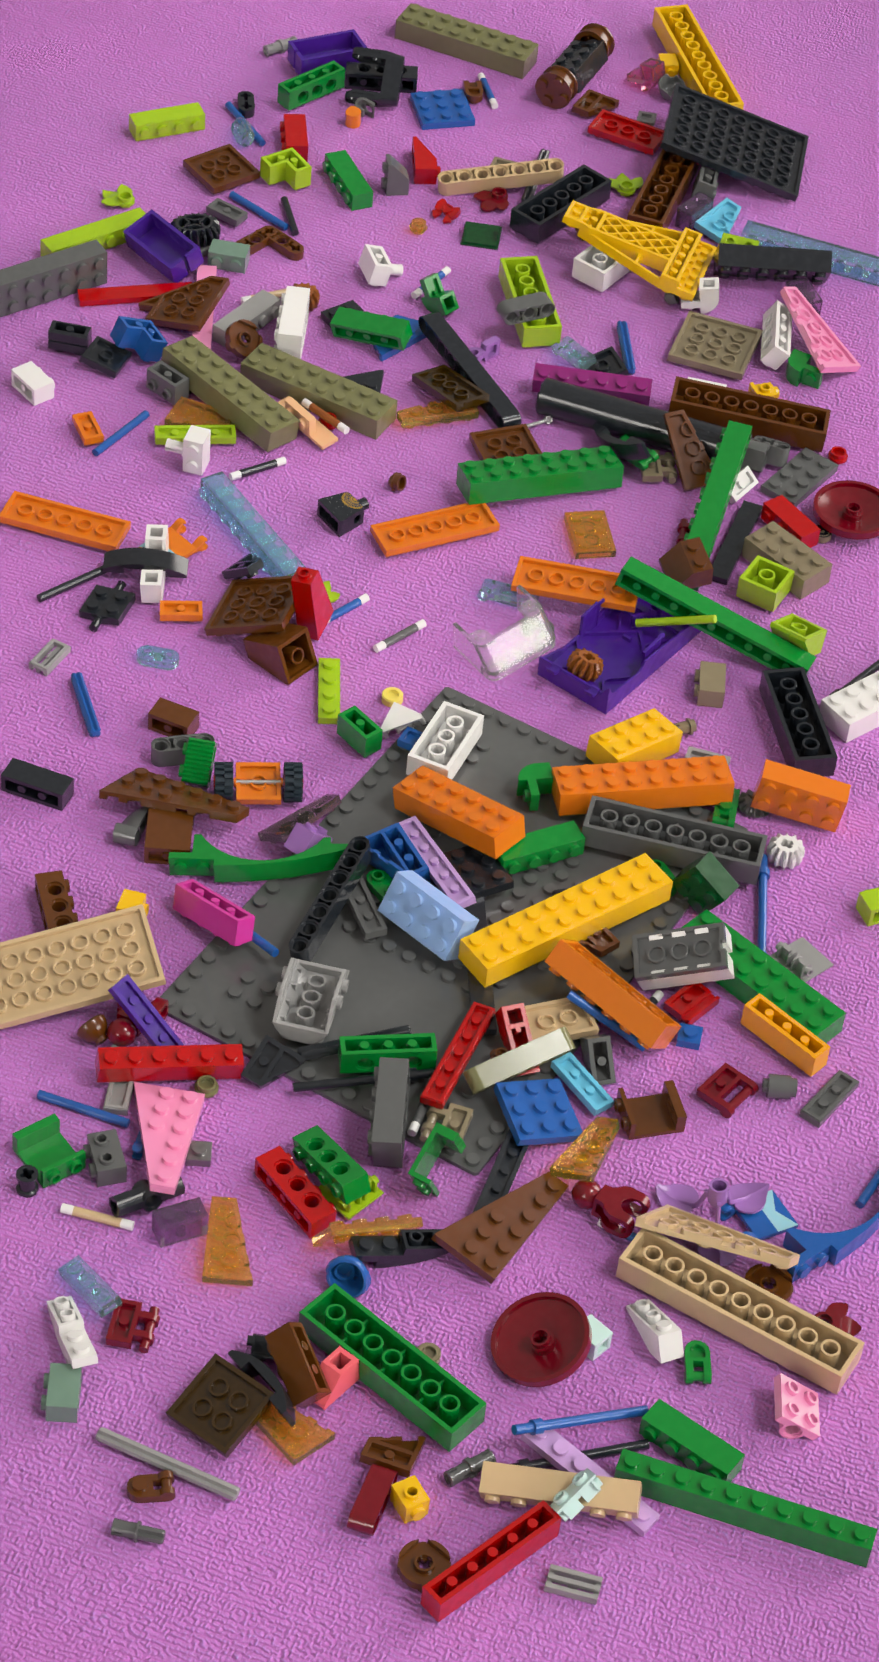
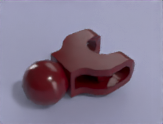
[106,997,169,1047]
[571,1178,650,1238]

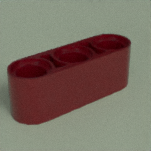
[347,1463,398,1536]

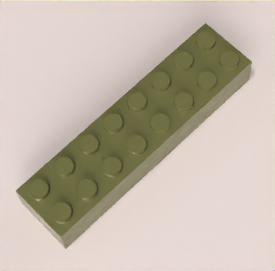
[395,3,539,79]
[161,335,300,452]
[240,343,398,440]

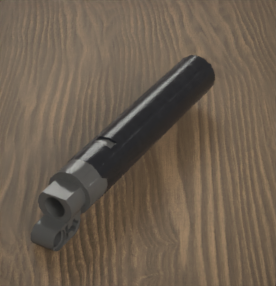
[535,377,791,473]

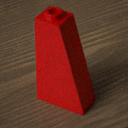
[291,566,334,641]

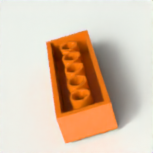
[393,765,525,859]
[544,939,682,1050]

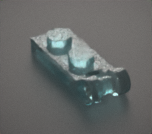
[551,336,597,370]
[477,579,539,611]

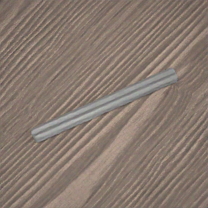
[95,1427,240,1501]

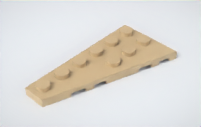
[635,1204,800,1270]

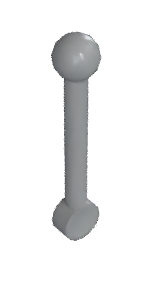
[526,416,552,428]

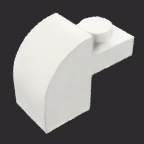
[681,277,719,314]

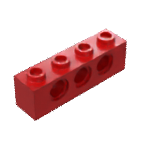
[254,1146,337,1239]

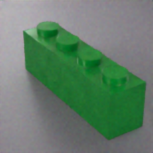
[322,150,373,211]
[330,307,413,351]
[497,820,586,875]
[639,1399,745,1482]

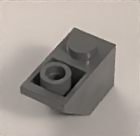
[381,154,409,196]

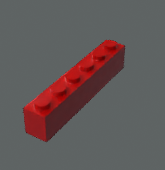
[95,1044,244,1083]
[420,1500,561,1622]

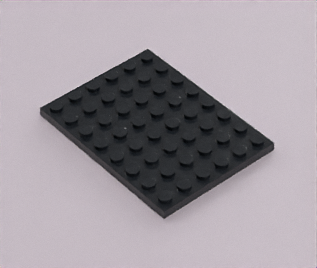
[660,83,809,202]

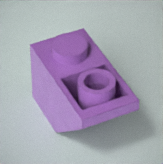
[284,822,333,854]

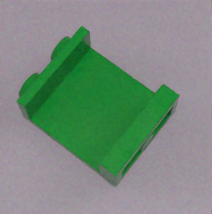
[12,1113,86,1188]
[408,1122,466,1197]

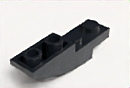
[348,1229,449,1268]

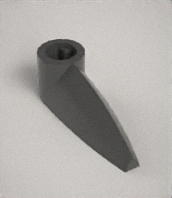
[113,806,153,846]

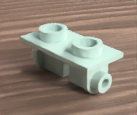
[549,1468,603,1522]

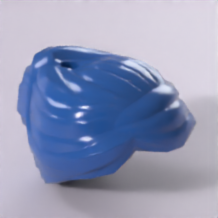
[326,1255,371,1298]

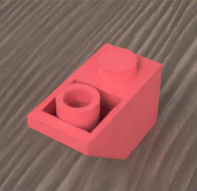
[315,1346,360,1410]

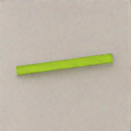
[635,615,717,627]

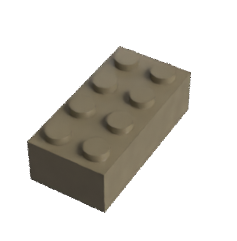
[742,521,833,600]

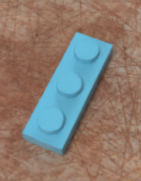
[550,1052,614,1116]

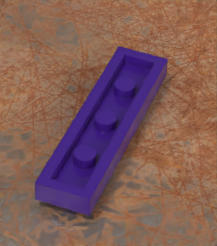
[108,974,184,1046]

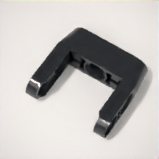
[345,47,405,107]

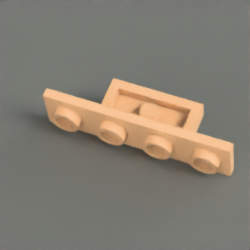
[278,396,338,450]

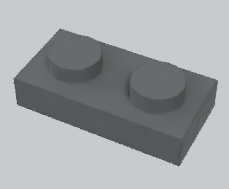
[206,198,248,227]

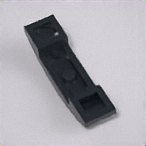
[592,423,651,460]
[103,548,189,579]
[228,1350,296,1427]

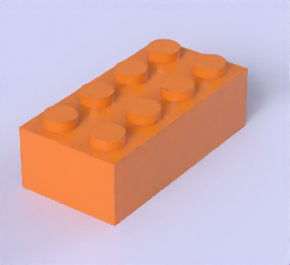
[750,759,851,833]

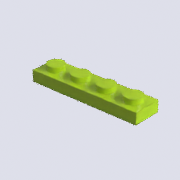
[154,425,236,445]
[318,658,340,725]

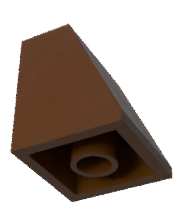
[243,623,318,685]

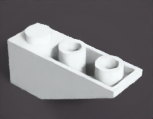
[626,1299,684,1364]

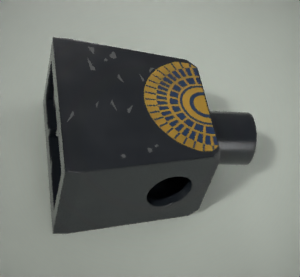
[317,492,369,537]

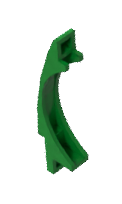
[168,834,348,882]

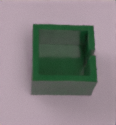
[672,851,740,915]

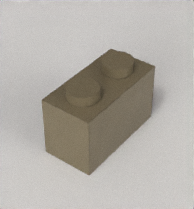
[693,661,726,708]

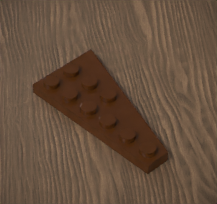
[431,1172,569,1284]

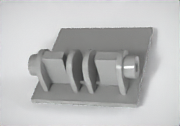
[770,937,834,983]

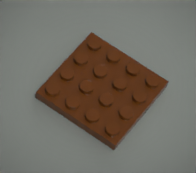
[204,575,295,636]

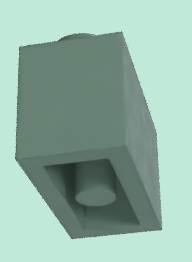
[208,239,250,274]
[41,1363,82,1423]

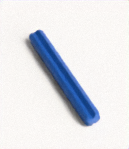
[617,321,636,375]
[71,672,101,737]

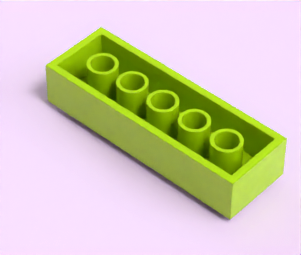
[498,256,562,347]

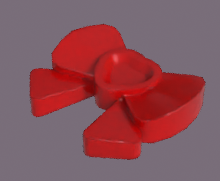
[432,199,461,224]

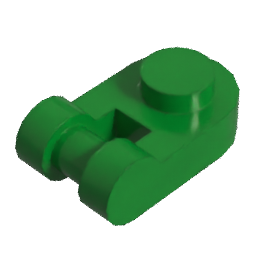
[683,1340,712,1384]

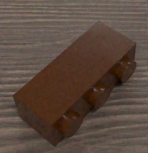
[264,1322,331,1407]

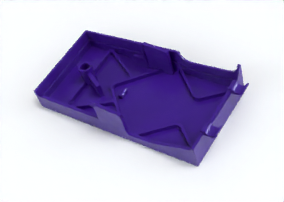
[537,598,701,715]

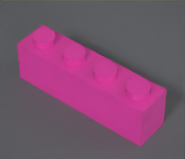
[173,879,255,946]

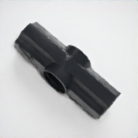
[109,1177,185,1217]

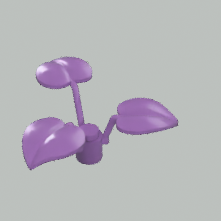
[656,1178,769,1267]

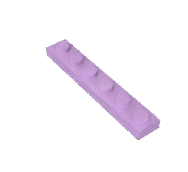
[399,816,476,908]
[520,1417,660,1537]

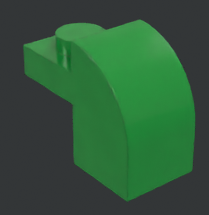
[419,273,459,316]
[785,349,823,389]
[516,762,553,811]

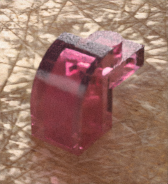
[627,58,665,91]

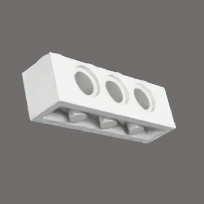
[760,300,792,370]

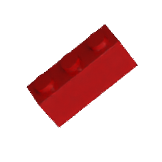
[280,114,308,162]
[761,495,821,548]

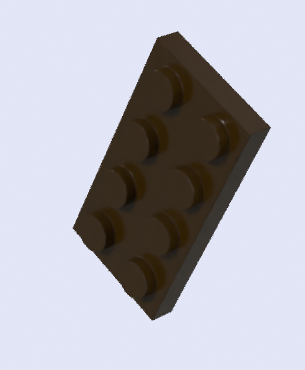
[412,364,489,412]

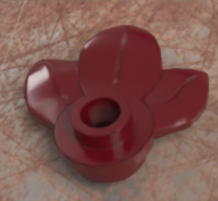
[474,187,509,212]
[814,1302,862,1336]

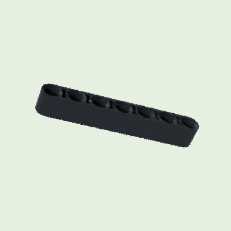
[289,836,372,962]

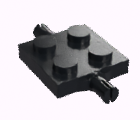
[79,580,136,632]

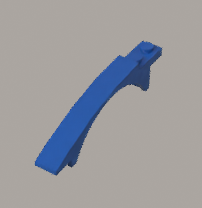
[783,1211,879,1283]

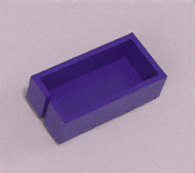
[287,29,367,75]
[123,209,204,283]

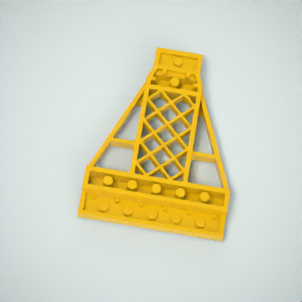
[562,200,717,302]

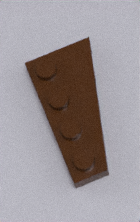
[663,409,712,492]

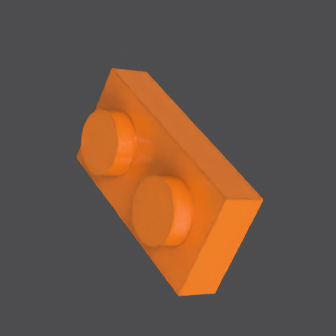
[72,411,104,446]
[160,600,203,622]

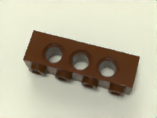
[35,870,78,930]

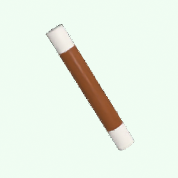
[301,398,350,434]

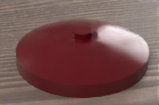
[813,480,879,540]
[491,1292,592,1387]

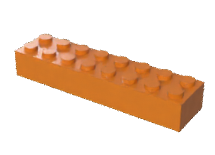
[552,755,735,816]

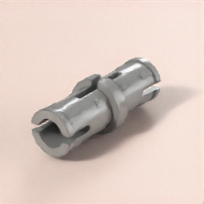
[263,36,297,57]

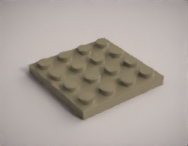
[667,311,763,381]

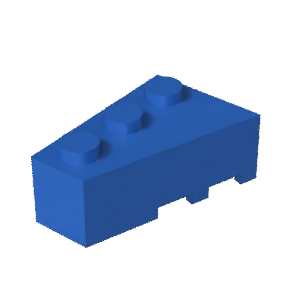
[365,822,431,884]

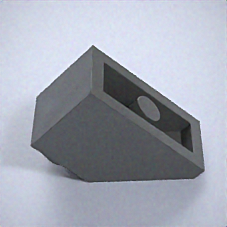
[580,1034,616,1085]

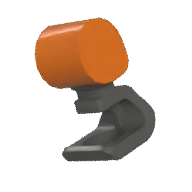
[345,97,375,129]

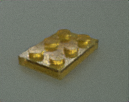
[564,510,616,559]

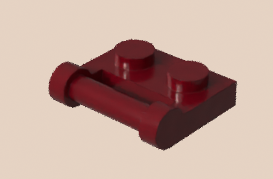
[696,1062,759,1118]

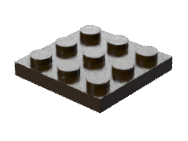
[166,1353,274,1458]

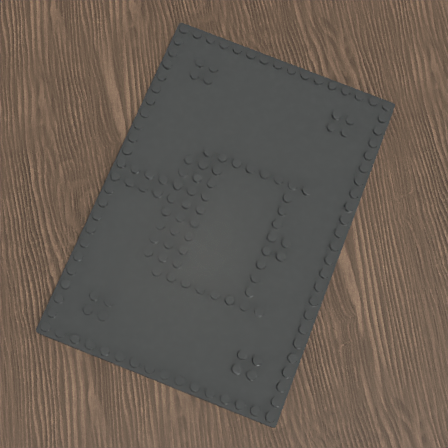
[160,687,748,1176]

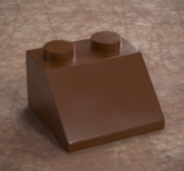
[658,537,714,589]

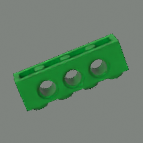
[277,61,345,111]
[338,1033,438,1073]
[292,1125,371,1205]

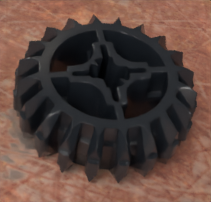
[170,212,221,248]

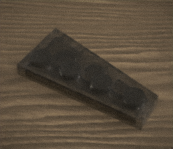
[258,794,342,844]

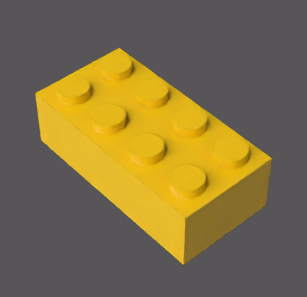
[585,708,683,764]

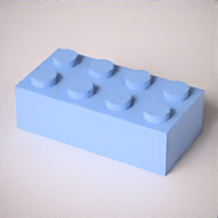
[377,870,479,961]

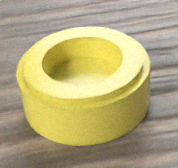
[381,687,403,707]

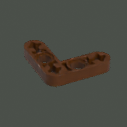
[236,226,304,261]

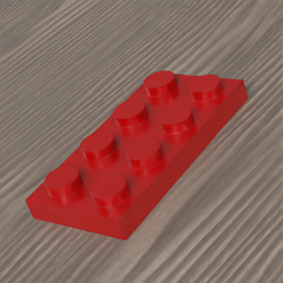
[587,109,664,155]

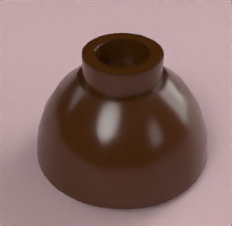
[77,1014,108,1046]

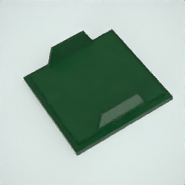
[461,221,502,250]

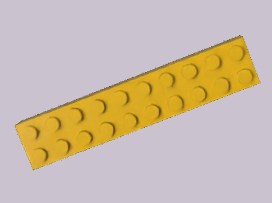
[652,4,744,110]
[458,853,673,988]

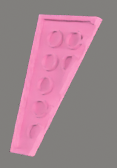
[780,287,861,373]
[133,1082,205,1195]

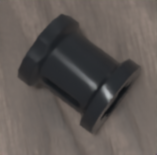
[16,1165,39,1198]

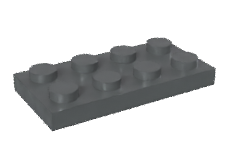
[760,447,838,507]

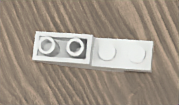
[46,1296,98,1369]

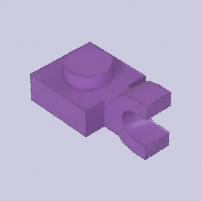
[469,335,500,362]

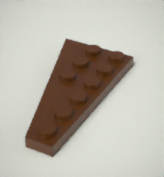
[99,768,250,823]

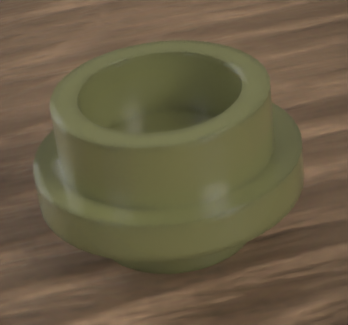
[194,1075,219,1098]

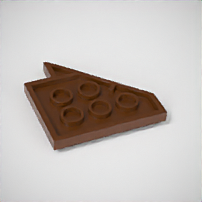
[138,276,230,332]

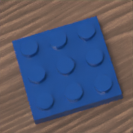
[410,89,475,130]
[493,1078,584,1146]

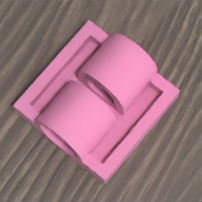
[774,1373,820,1441]

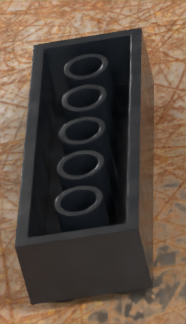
[509,164,612,244]
[713,243,832,285]
[759,667,838,776]

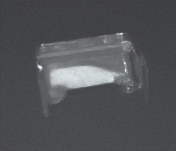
[452,585,556,681]

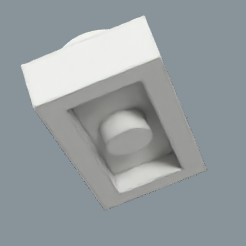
[729,466,759,504]

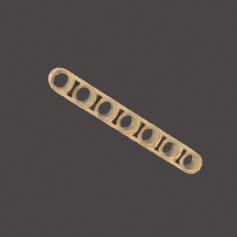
[438,158,564,196]

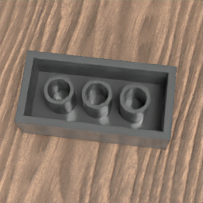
[367,1057,410,1168]

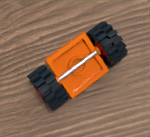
[213,762,303,805]

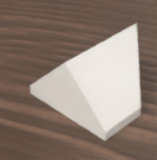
[381,702,426,739]

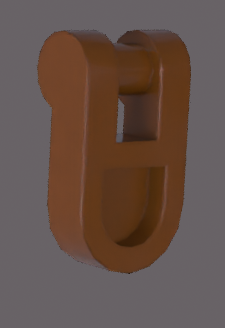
[462,80,483,104]
[127,1470,176,1503]

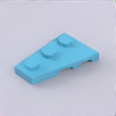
[694,198,741,244]

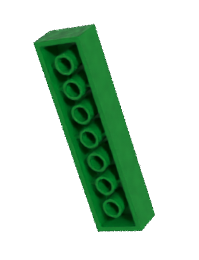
[456,445,624,505]
[681,909,846,1043]
[299,1283,487,1452]

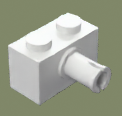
[358,244,403,287]
[165,425,211,476]

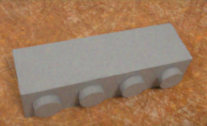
[212,290,281,347]

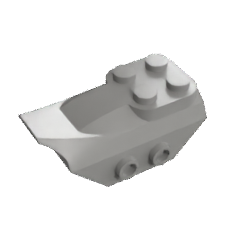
[272,957,350,1045]

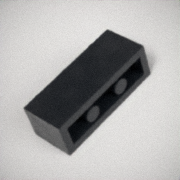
[1,758,74,811]

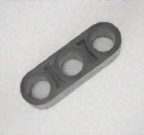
[496,292,555,325]
[151,733,215,767]

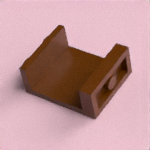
[144,808,194,865]
[614,1080,687,1140]

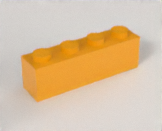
[741,993,830,1077]

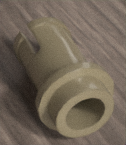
[674,718,697,735]

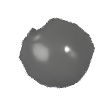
[658,74,686,101]

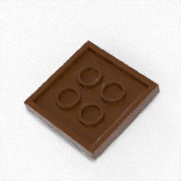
[183,144,260,195]
[469,424,542,460]

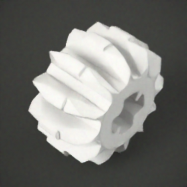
[766,833,805,870]

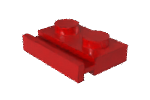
[663,983,720,1025]

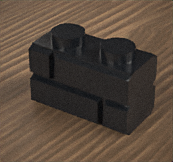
[48,320,92,356]

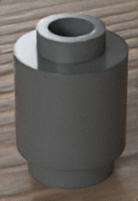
[762,1074,798,1099]

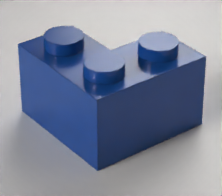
[110,316,168,362]

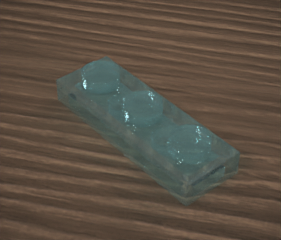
[58,1255,122,1318]

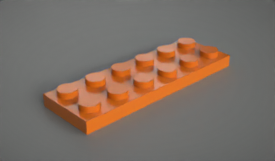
[0,491,131,551]
[370,503,500,557]
[511,556,639,613]

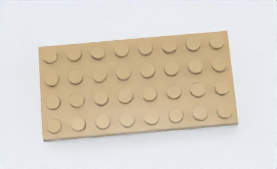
[0,904,166,1030]

